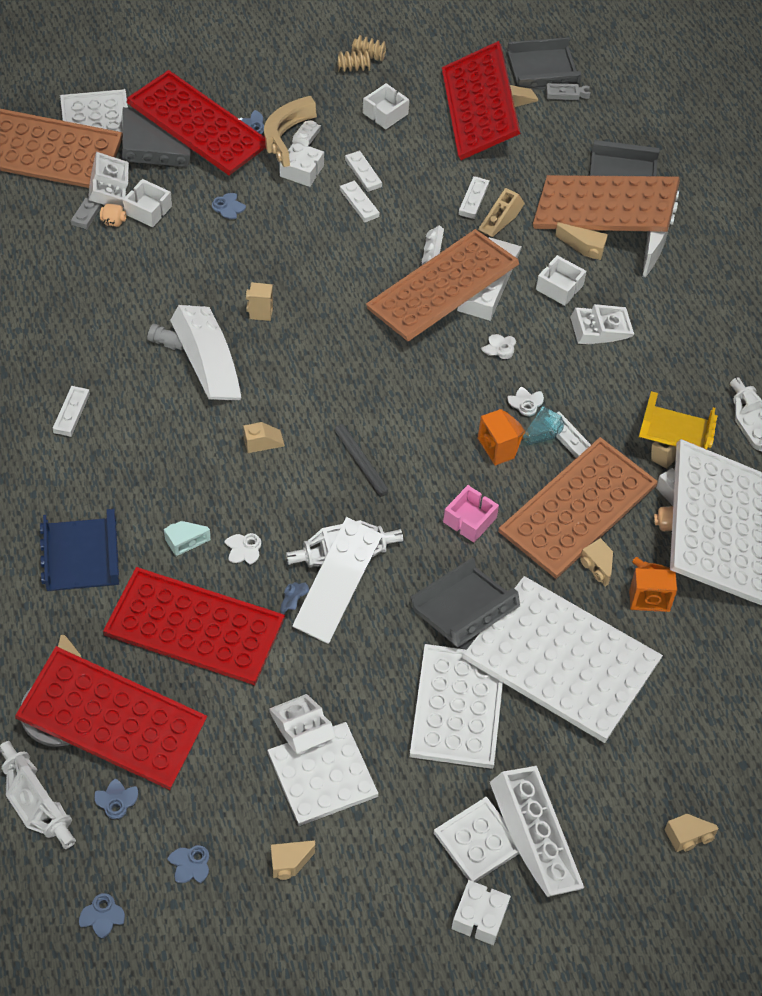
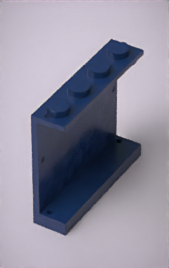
[40,509,119,591]

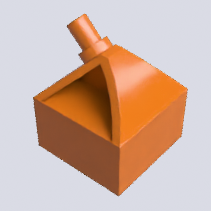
[478,409,529,465]
[629,557,677,612]

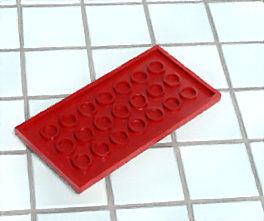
[442,41,521,160]
[126,70,266,176]
[103,567,285,685]
[15,646,207,790]

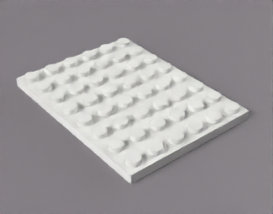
[670,439,762,605]
[462,576,663,743]

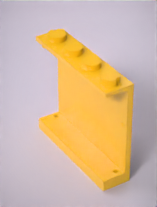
[639,391,718,450]

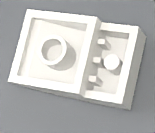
[88,152,129,207]
[570,304,634,344]
[269,694,335,753]

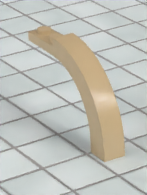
[264,96,317,167]

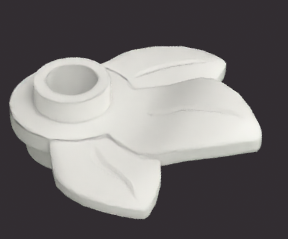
[481,334,516,359]
[508,387,544,416]
[225,533,261,565]

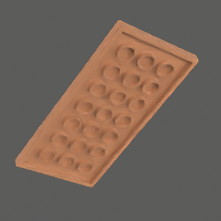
[0,109,122,188]
[533,175,680,232]
[366,229,519,341]
[498,437,658,579]

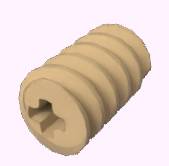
[351,35,386,62]
[337,50,370,72]

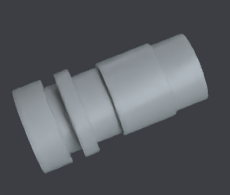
[147,323,184,350]

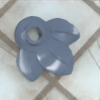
[239,110,264,135]
[212,193,246,219]
[280,582,309,614]
[95,779,138,819]
[167,845,209,883]
[79,893,125,938]

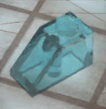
[523,407,565,445]

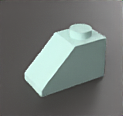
[164,521,211,556]

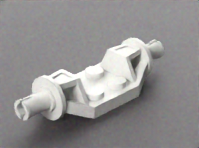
[730,378,762,451]
[286,520,403,568]
[0,741,76,849]

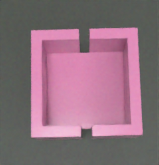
[443,485,499,543]

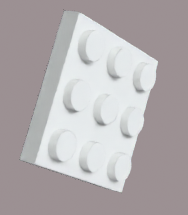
[434,797,520,882]

